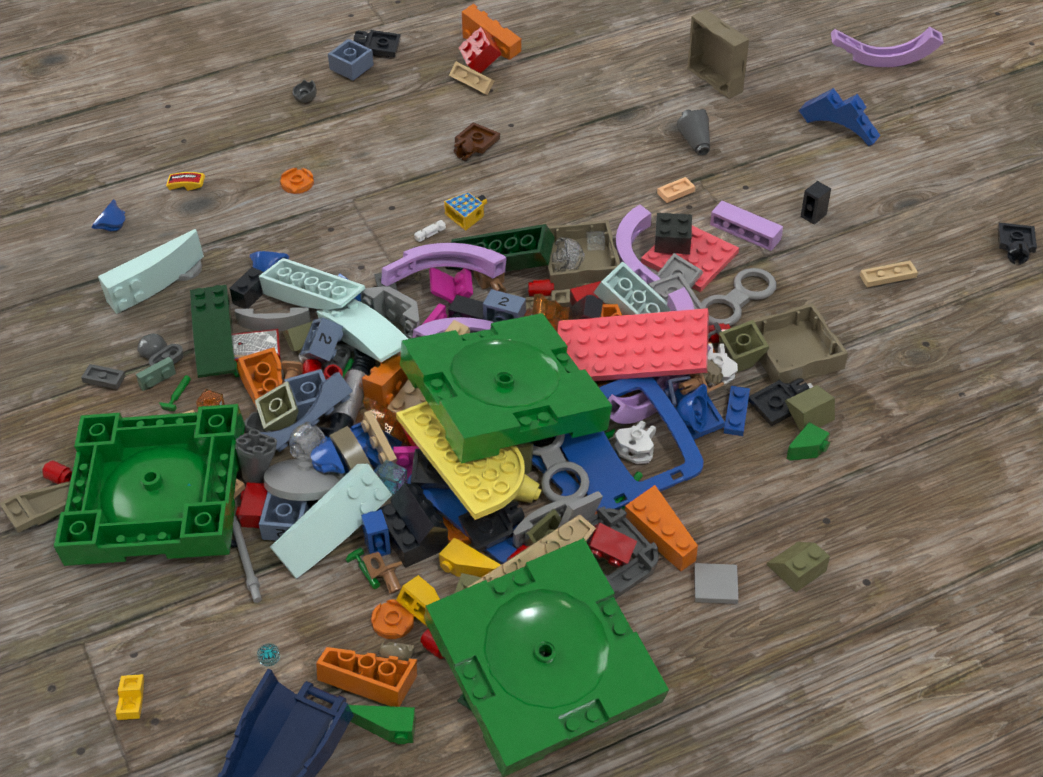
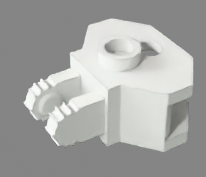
[708,343,738,386]
[614,421,656,464]

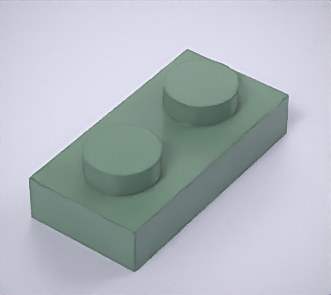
[136,357,176,391]

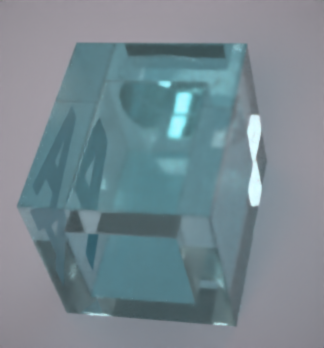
[375,459,407,494]

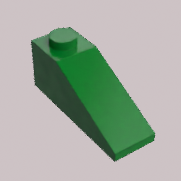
[349,705,416,745]

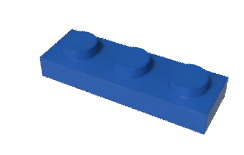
[724,386,750,436]

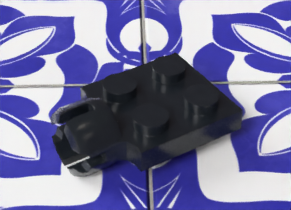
[353,30,401,57]
[997,222,1037,265]
[748,378,810,427]
[411,449,451,489]
[458,500,525,552]

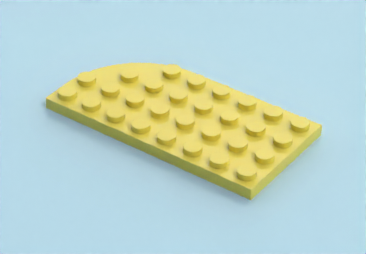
[396,401,525,520]

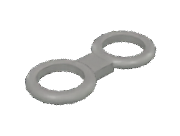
[701,268,776,326]
[533,434,590,502]

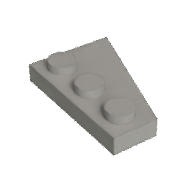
[648,272,704,309]

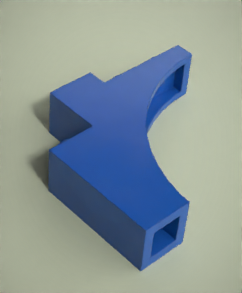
[798,88,880,146]

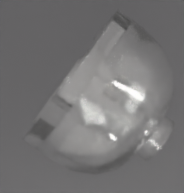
[552,237,585,272]
[289,422,326,461]

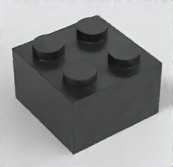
[655,213,692,254]

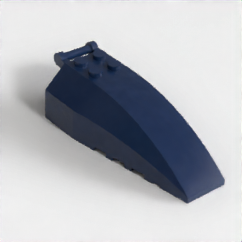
[218,669,354,777]

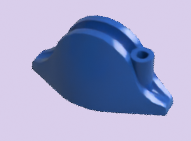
[91,199,125,231]
[250,251,289,272]
[677,384,708,433]
[311,437,345,473]

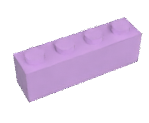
[710,201,783,251]

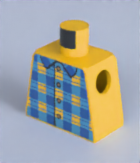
[444,192,487,231]

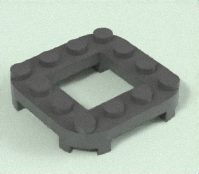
[586,506,658,599]

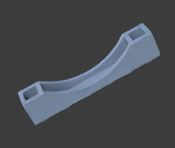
[261,372,353,452]

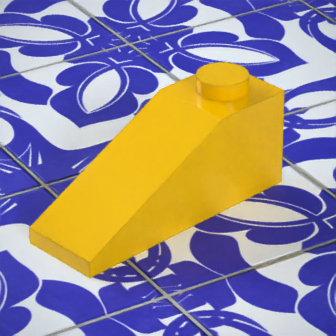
[439,538,500,577]
[396,575,440,626]

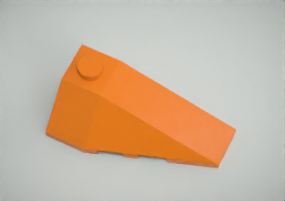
[237,347,282,408]

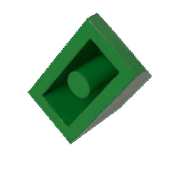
[786,422,830,461]

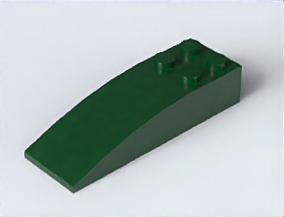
[445,224,555,271]
[190,284,236,378]

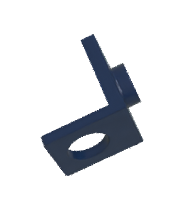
[663,376,691,406]

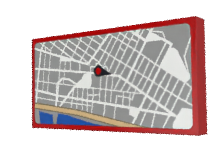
[233,329,281,363]

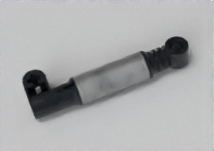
[304,348,375,453]

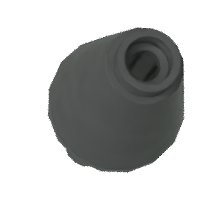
[676,109,710,156]
[236,429,277,486]

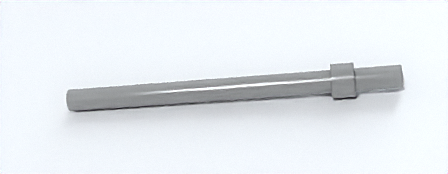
[233,511,262,603]

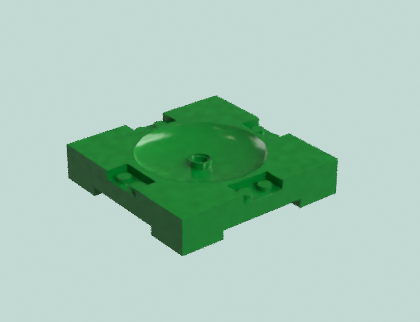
[400,313,612,464]
[54,404,245,566]
[424,538,669,777]

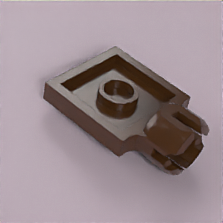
[454,122,500,160]

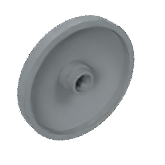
[264,458,346,501]

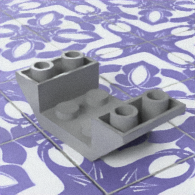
[360,286,420,339]

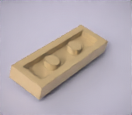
[449,61,494,95]
[860,260,918,287]
[361,410,397,471]

